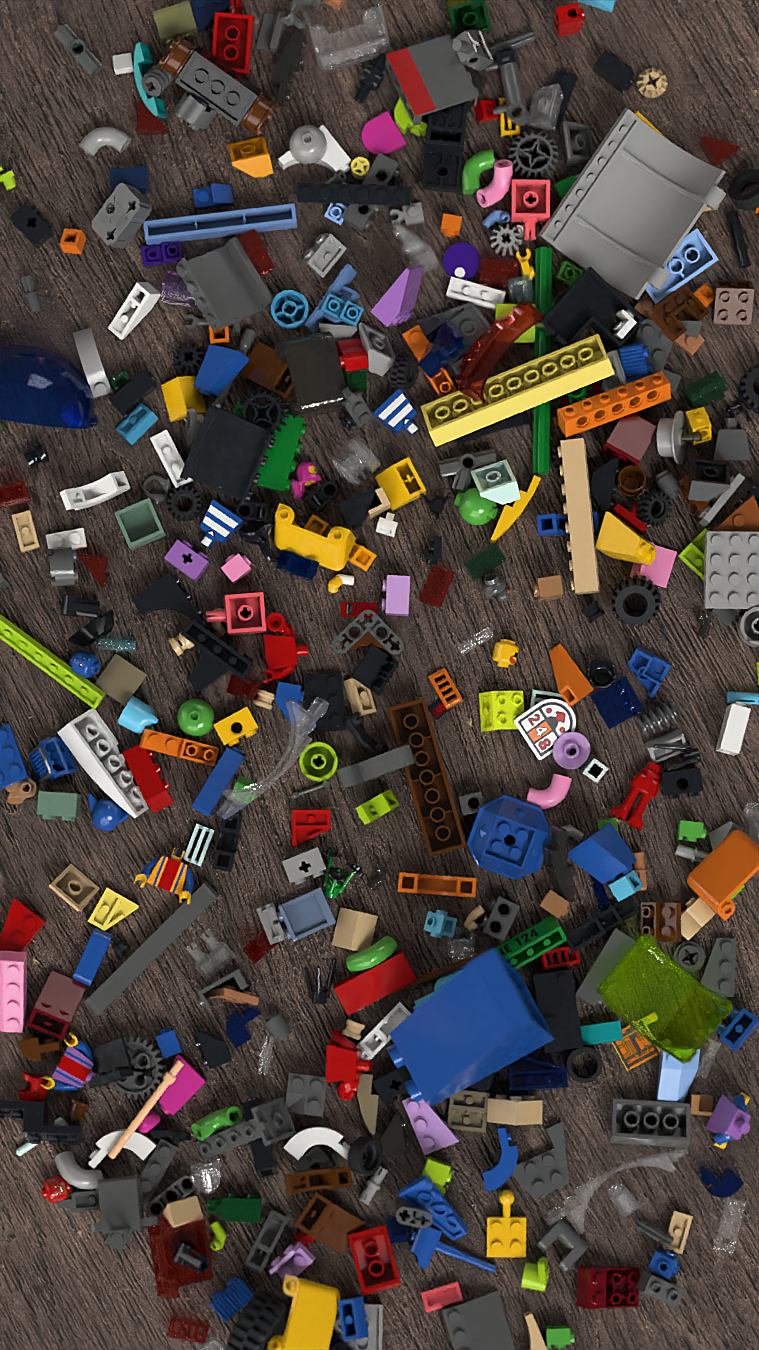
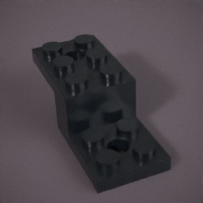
[422,101,468,193]
[0,1100,85,1145]

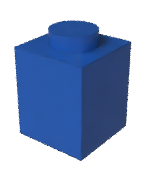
[156,1027,183,1059]

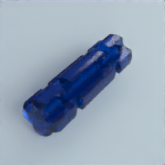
[590,875,609,910]

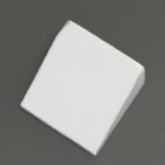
[112,53,134,75]

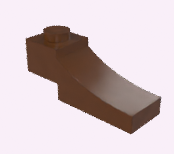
[341,629,399,656]

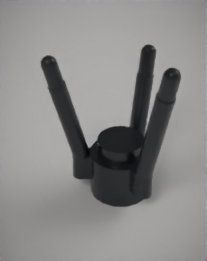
[420,493,452,522]
[653,744,701,772]
[304,959,337,1004]

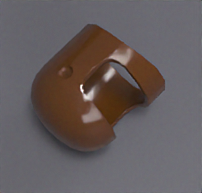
[618,465,646,497]

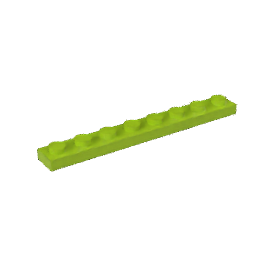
[0,614,106,709]

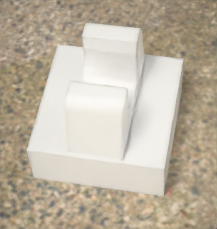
[376,512,398,537]

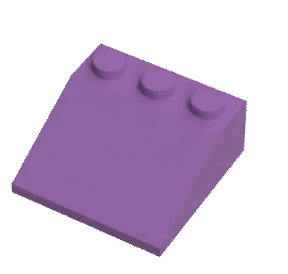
[370,264,424,327]

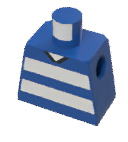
[373,388,419,436]
[200,500,244,548]

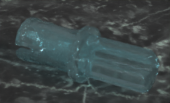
[98,638,136,653]

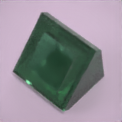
[108,369,132,392]

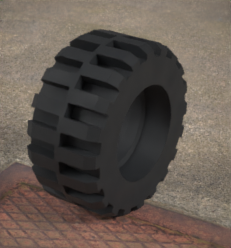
[226,1290,291,1350]

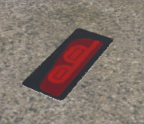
[428,687,464,720]

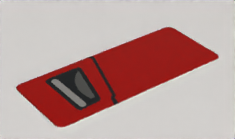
[340,602,377,618]

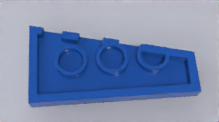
[398,1174,468,1241]

